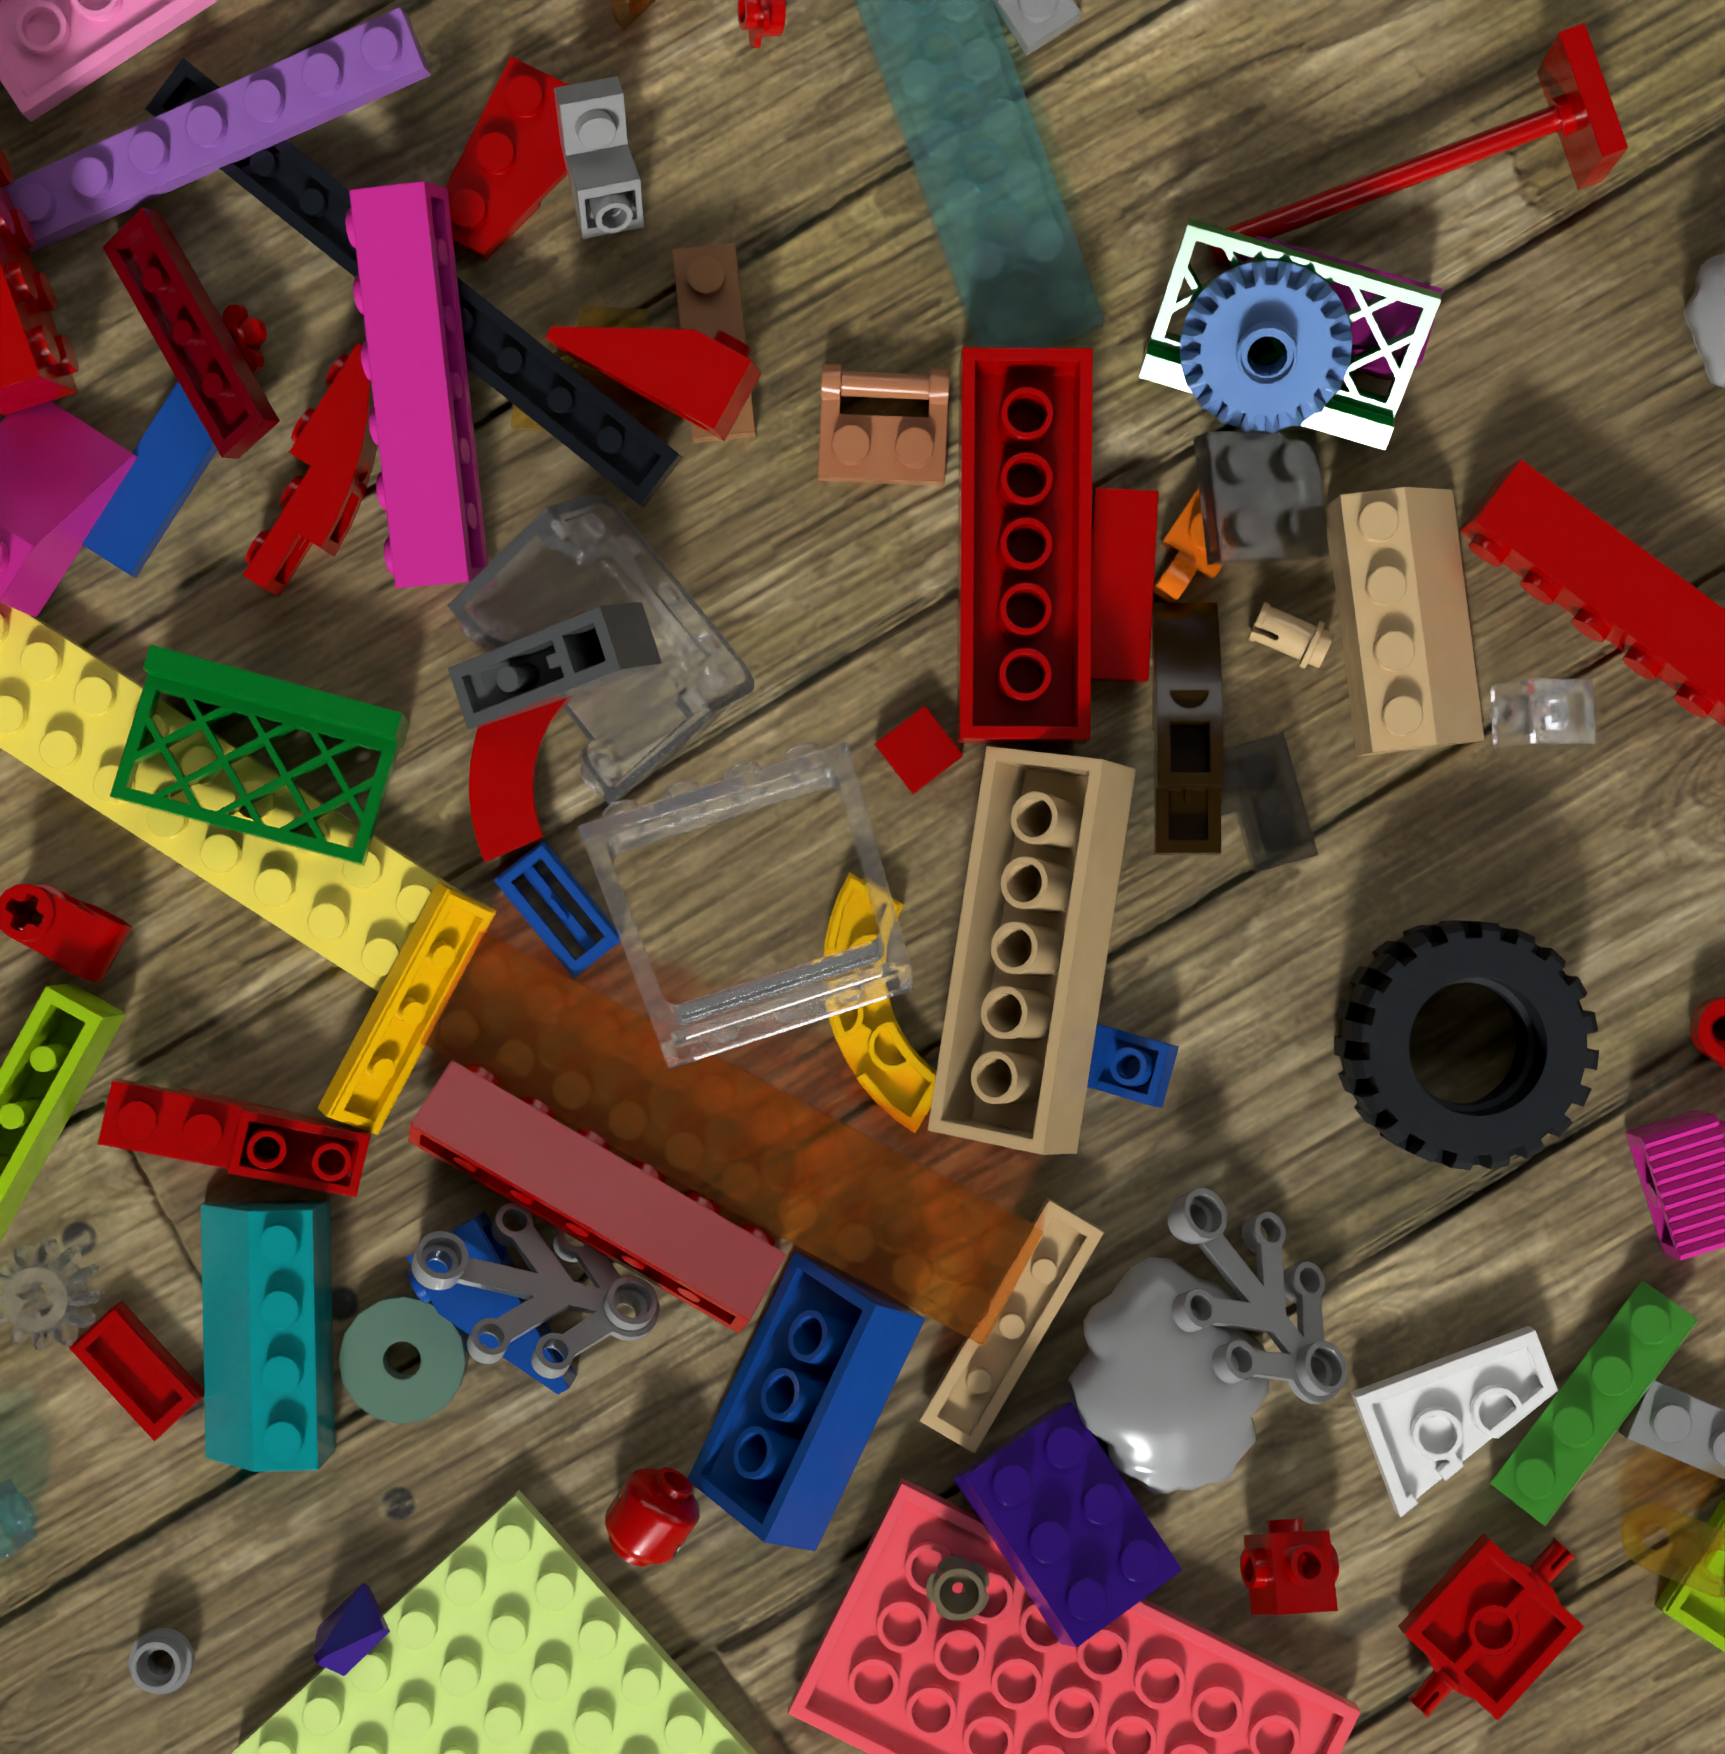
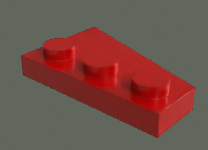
[445,56,627,261]

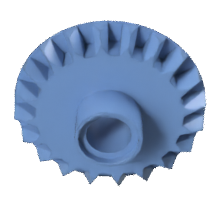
[1180,260,1353,433]

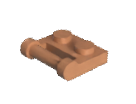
[818,364,950,486]

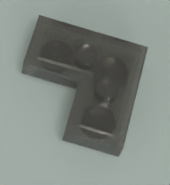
[1221,732,1318,873]

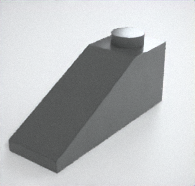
[448,602,662,729]

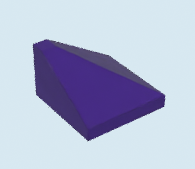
[313,1583,390,1676]

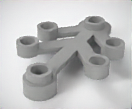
[1167,1188,1347,1404]
[411,1203,660,1379]

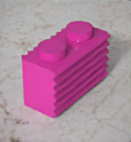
[1625,1110,1725,1261]

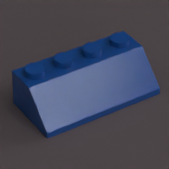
[688,1251,925,1551]

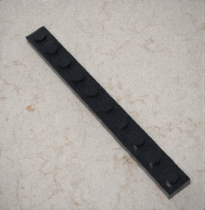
[145,58,683,508]

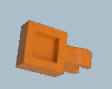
[1153,488,1251,603]

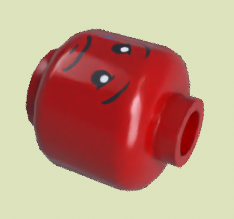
[605,1467,700,1567]

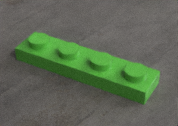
[1490,1280,1699,1526]

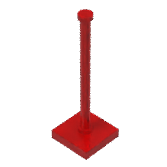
[1207,22,1628,266]

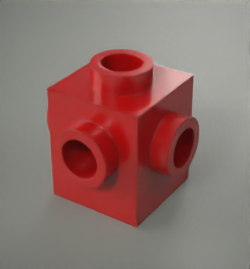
[1240,1518,1339,1615]

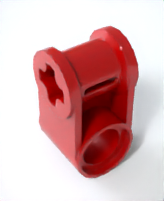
[0,884,132,984]

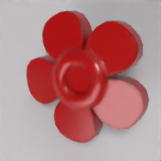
[222,304,267,375]

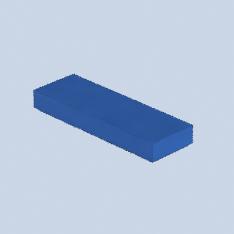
[82,382,218,577]

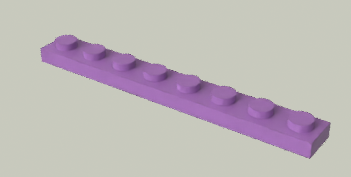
[6,7,431,254]

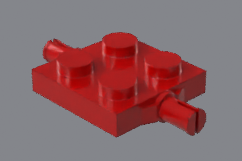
[1398,1533,1585,1721]

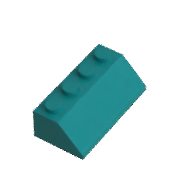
[201,1200,335,1472]

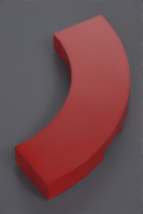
[469,610,586,862]

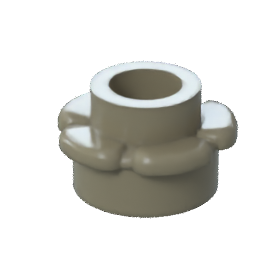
[926,1556,989,1621]

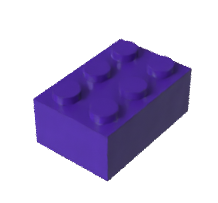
[953,1402,1182,1647]

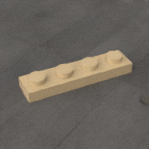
[919,1197,1104,1453]

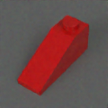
[545,326,762,441]

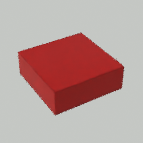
[874,706,963,795]

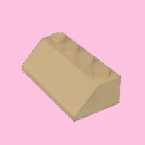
[1325,487,1485,757]

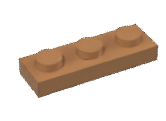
[672,243,756,443]

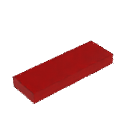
[1091,487,1159,683]

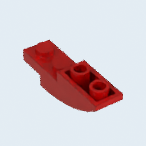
[242,343,377,597]
[97,1078,371,1197]

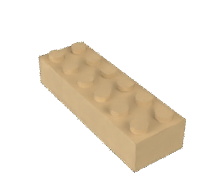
[927,746,1136,1155]

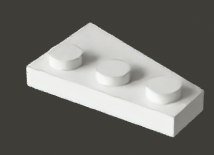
[1351,1326,1558,1518]

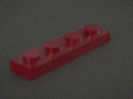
[103,207,280,459]

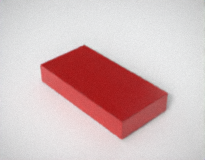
[68,1301,204,1441]

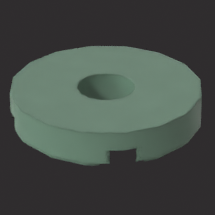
[338,1293,469,1424]

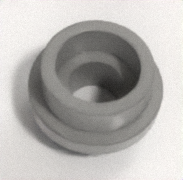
[128,1628,195,1694]

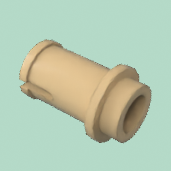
[1248,602,1335,669]

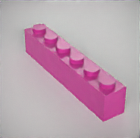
[345,181,490,588]

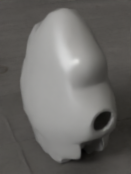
[1067,1257,1270,1495]

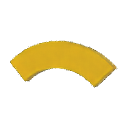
[823,872,937,1133]

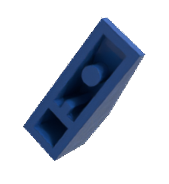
[407,1211,577,1395]

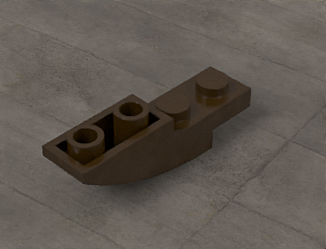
[1152,602,1224,855]

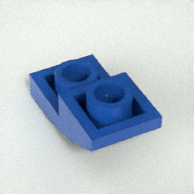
[1087,1023,1179,1108]

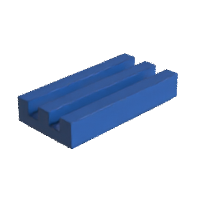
[494,840,625,979]

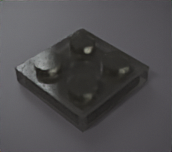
[1194,429,1329,565]

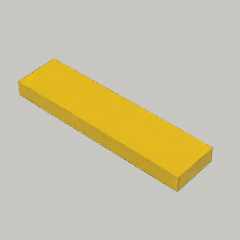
[317,882,497,1135]

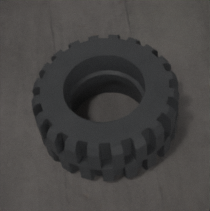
[1334,920,1599,1170]

